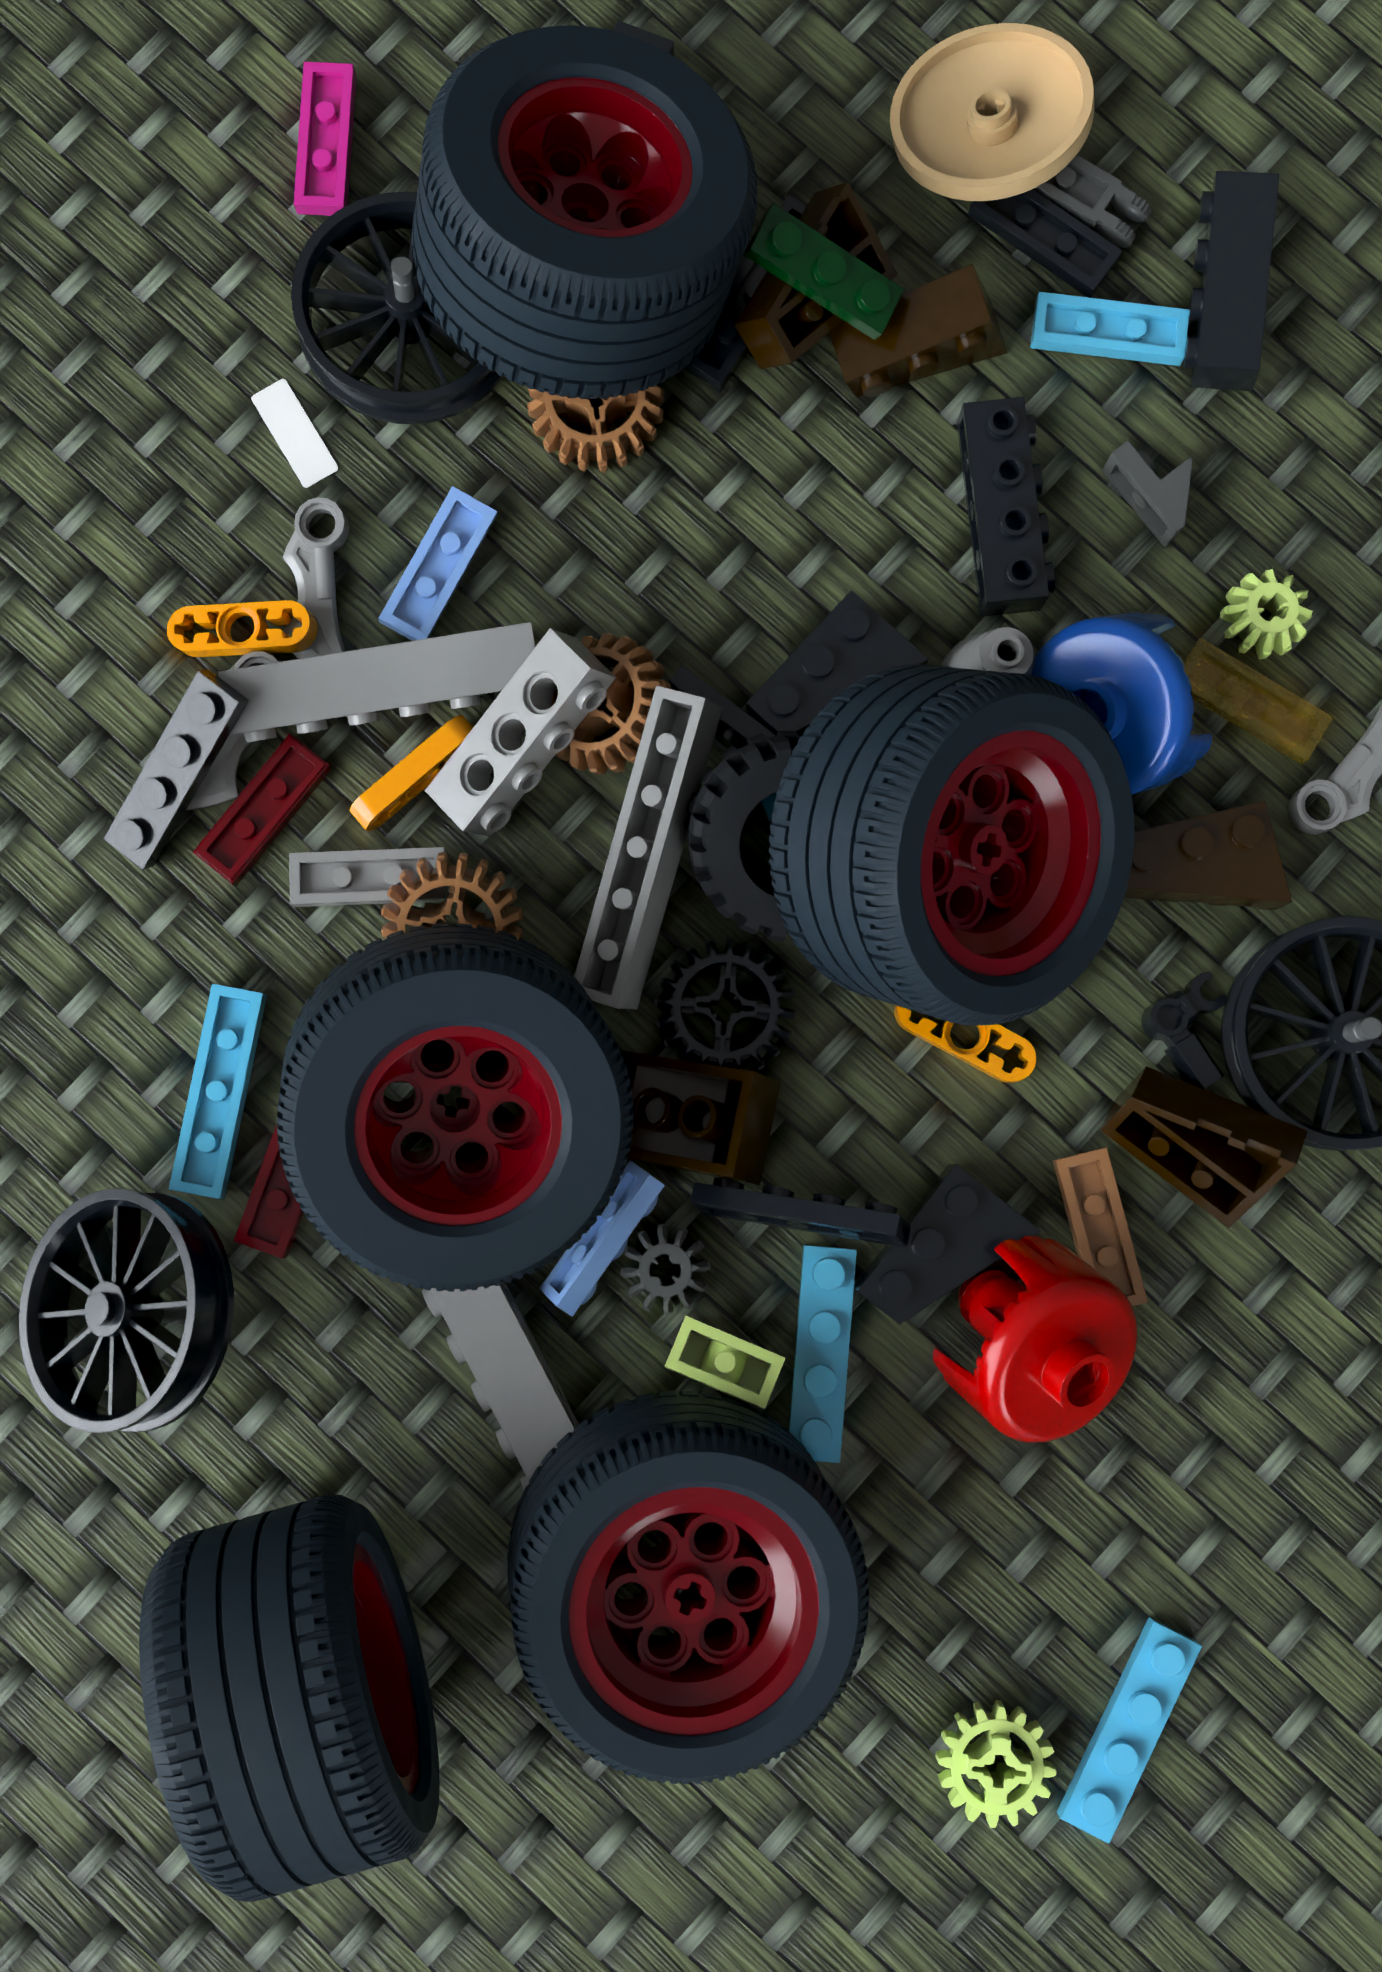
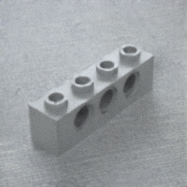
[425,628,616,837]

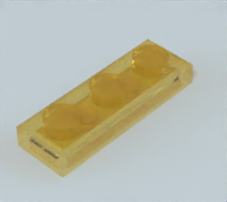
[1183,637,1334,765]

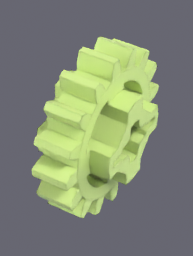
[935,1700,1056,1828]

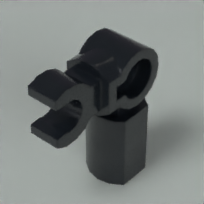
[1142,972,1228,1089]

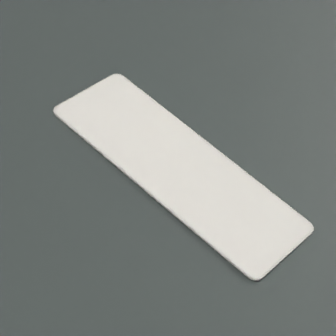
[251,379,338,488]

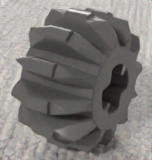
[620,1224,710,1315]

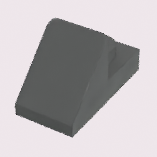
[1102,441,1193,548]

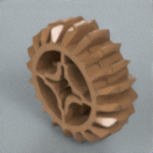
[527,386,664,473]
[551,633,673,775]
[381,852,523,940]

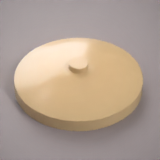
[890,23,1095,201]

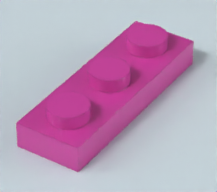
[293,62,357,216]

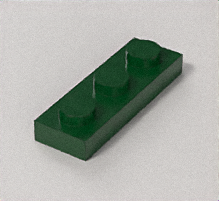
[744,203,904,339]

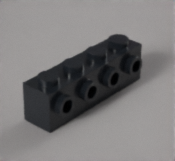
[1183,171,1279,391]
[957,397,1055,617]

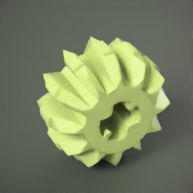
[1220,569,1313,660]

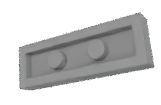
[289,847,448,907]

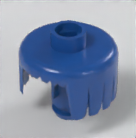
[1032,612,1212,795]

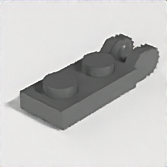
[1034,155,1152,249]

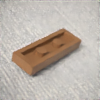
[1052,1147,1148,1306]

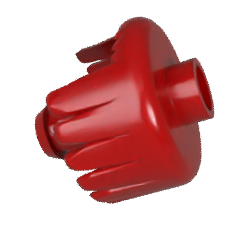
[933,1235,1137,1443]

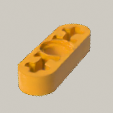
[167,600,318,657]
[349,715,473,832]
[894,1005,1036,1083]

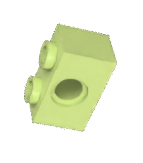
[665,1316,785,1409]

